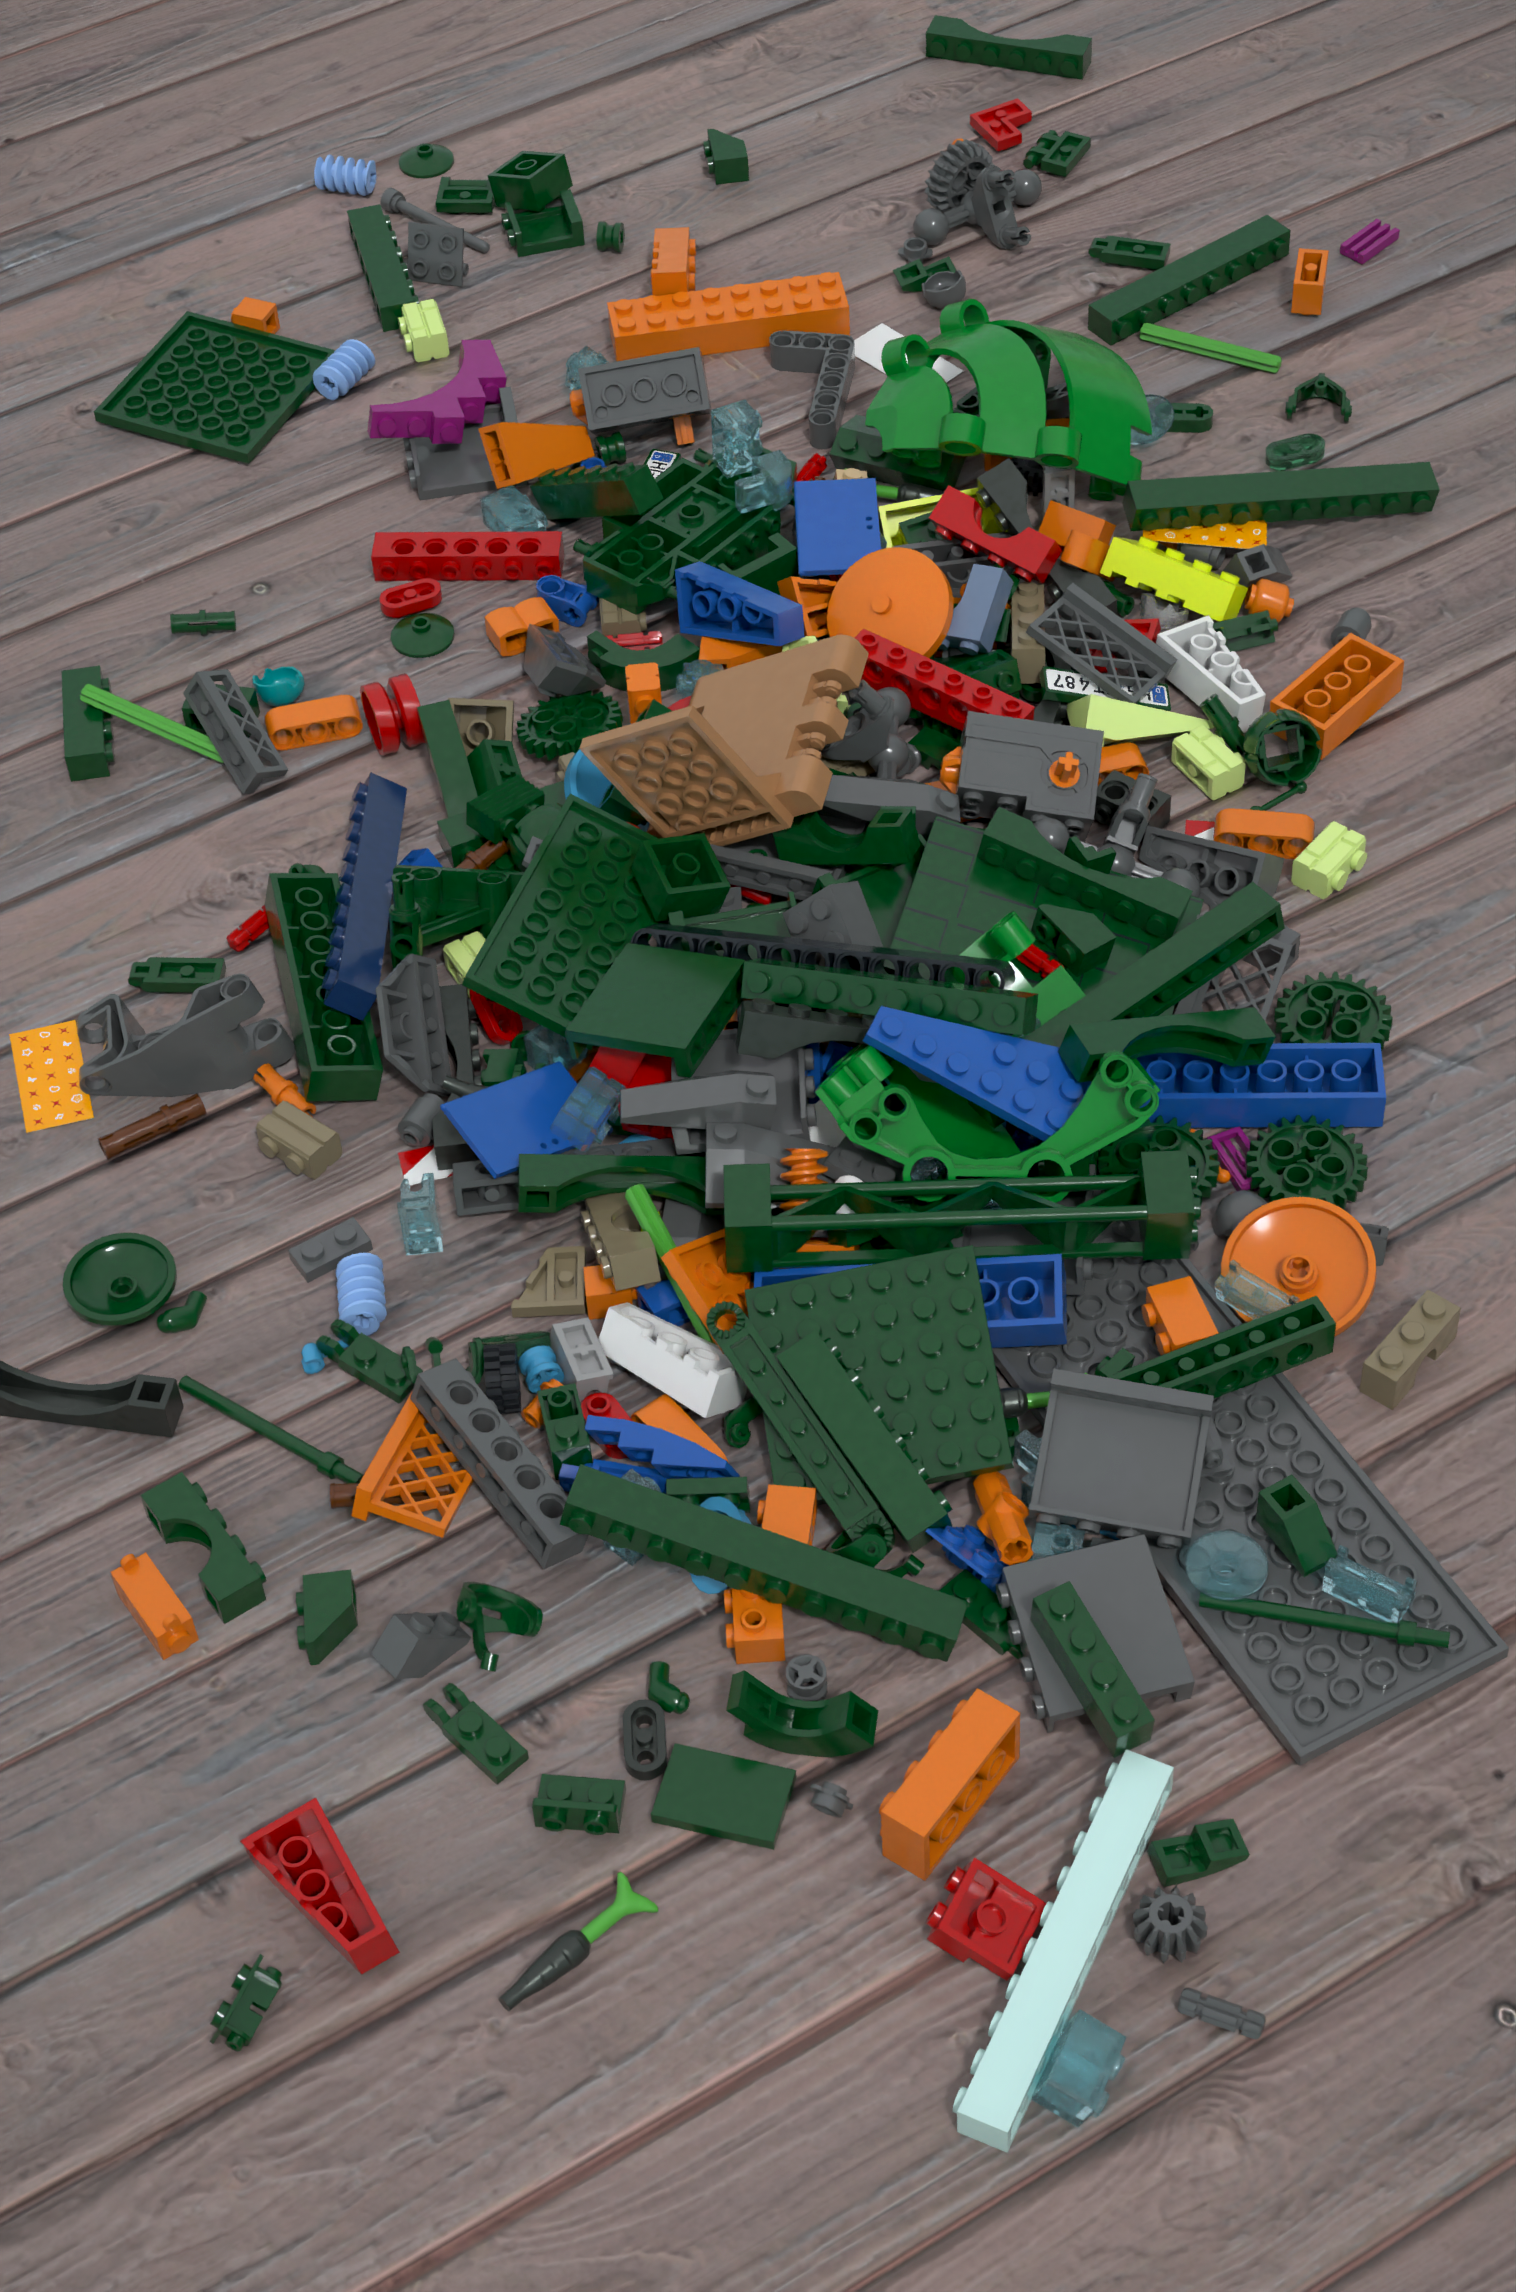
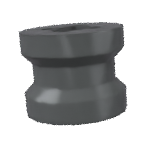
[786,1654,828,1701]

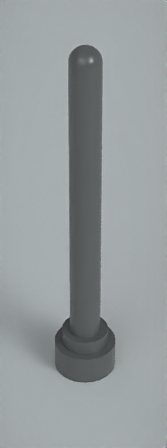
[380,188,490,253]

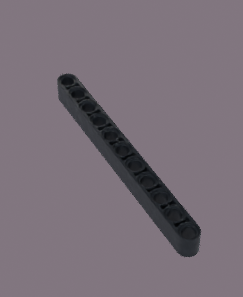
[631,923,1016,990]

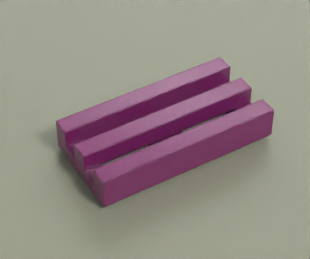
[1340,219,1400,264]
[1207,1126,1258,1191]

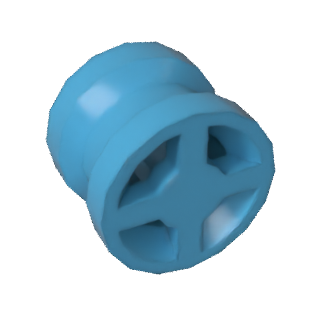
[518,1345,564,1394]

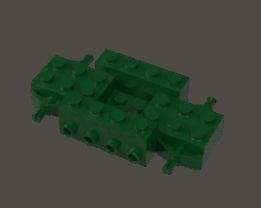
[573,438,797,615]

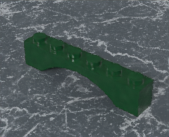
[926,15,1092,80]
[977,807,1193,940]
[1058,1007,1276,1082]
[518,1154,724,1215]

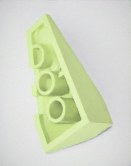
[1067,694,1214,747]

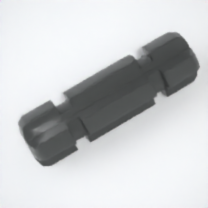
[1178,1987,1266,2039]

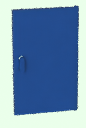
[793,478,881,576]
[440,1061,613,1179]

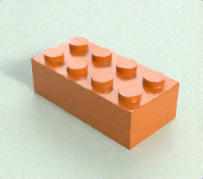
[1269,633,1404,760]
[879,1688,1020,1881]

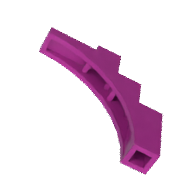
[367,340,507,444]

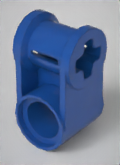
[536,575,599,627]

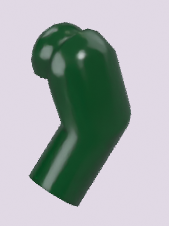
[648,1661,690,1714]

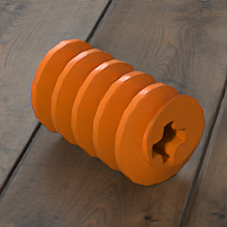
[780,1148,828,1211]

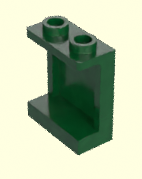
[501,189,585,257]
[716,533,799,596]

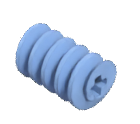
[314,154,377,196]
[313,339,376,401]
[336,1253,387,1336]

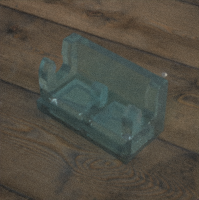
[397,1173,444,1256]
[1215,1260,1300,1320]
[1322,1545,1416,1623]

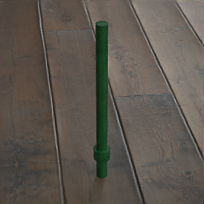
[178,1375,364,1483]
[1199,1590,1450,1649]

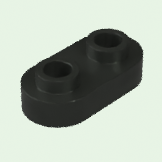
[623,1699,667,1781]

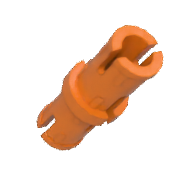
[253,1063,316,1117]

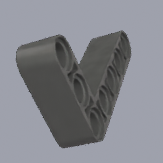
[769,330,855,450]

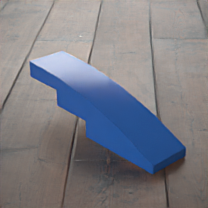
[585,1415,740,1479]

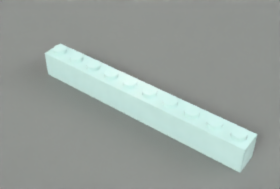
[952,1749,1174,2153]

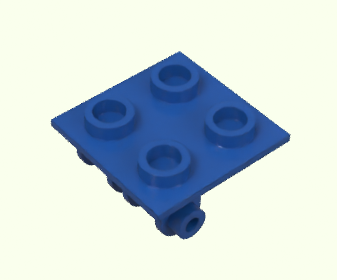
[925,1525,1009,1594]

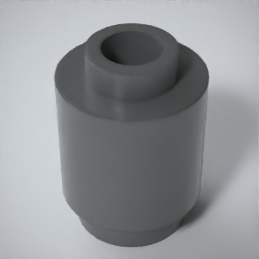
[1177,543,1227,569]
[1331,608,1372,646]
[398,1093,445,1147]

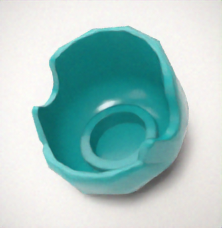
[252,667,305,707]

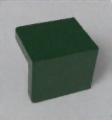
[1064,836,1116,874]

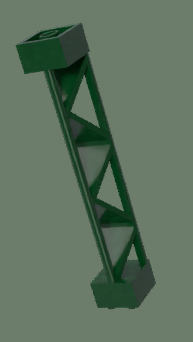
[723,1150,1201,1273]

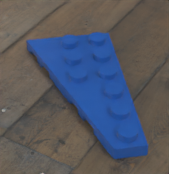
[862,1006,1092,1141]

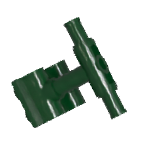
[389,865,524,970]

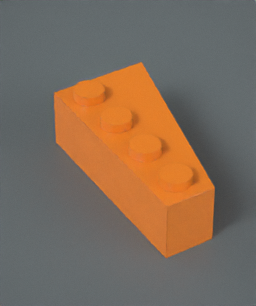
[651,227,696,296]

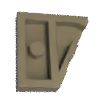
[511,1246,586,1318]

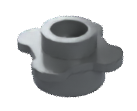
[898,237,933,263]
[810,1781,853,1818]

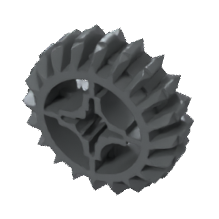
[925,139,995,213]

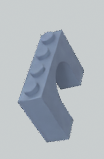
[938,564,1014,655]

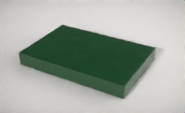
[651,1743,797,1850]

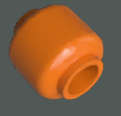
[1244,579,1294,623]

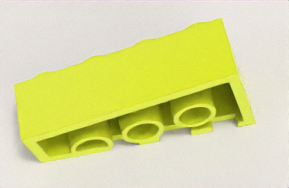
[1100,536,1248,622]

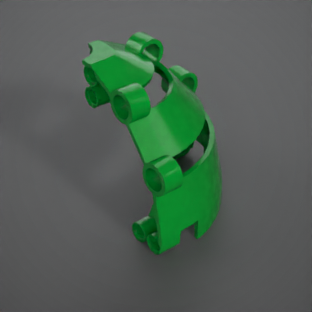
[865,299,1152,501]
[815,911,1160,1203]

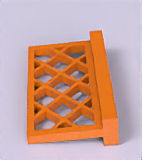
[351,1392,474,1538]

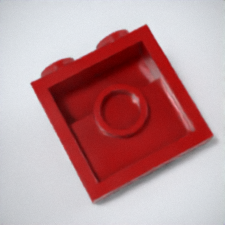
[925,1857,1047,1981]

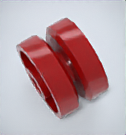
[360,673,425,756]

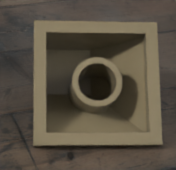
[448,698,514,756]

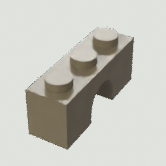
[1360,1290,1461,1410]

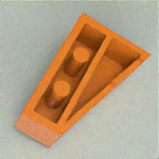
[777,576,837,639]

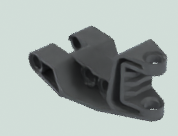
[77,973,295,1097]

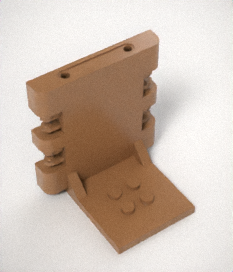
[579,635,869,846]

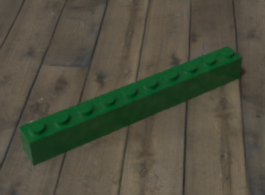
[1122,462,1440,531]
[967,882,1285,1129]
[559,1464,968,1662]

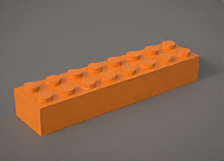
[607,272,850,362]

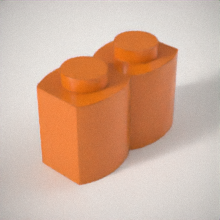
[485,597,560,656]

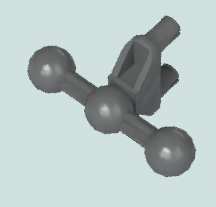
[913,165,1042,249]
[819,680,911,778]
[1034,773,1201,898]

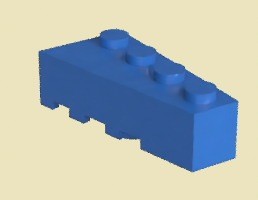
[675,561,805,646]

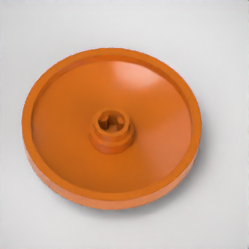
[827,547,954,658]
[1221,1197,1377,1336]

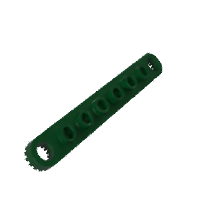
[706,1301,895,1556]

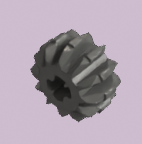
[1133,1885,1208,1964]

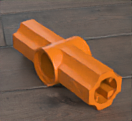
[973,1471,1034,1566]

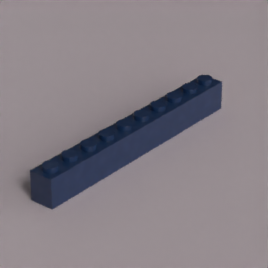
[322,772,407,1021]

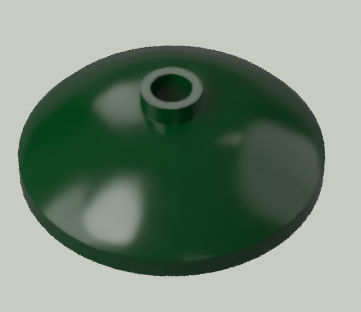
[63,1233,177,1326]

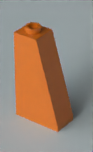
[478,422,595,489]

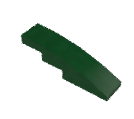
[417,700,478,818]

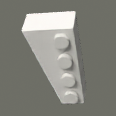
[1156,615,1266,733]
[598,1302,748,1418]

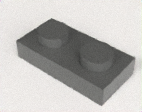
[288,1217,373,1283]

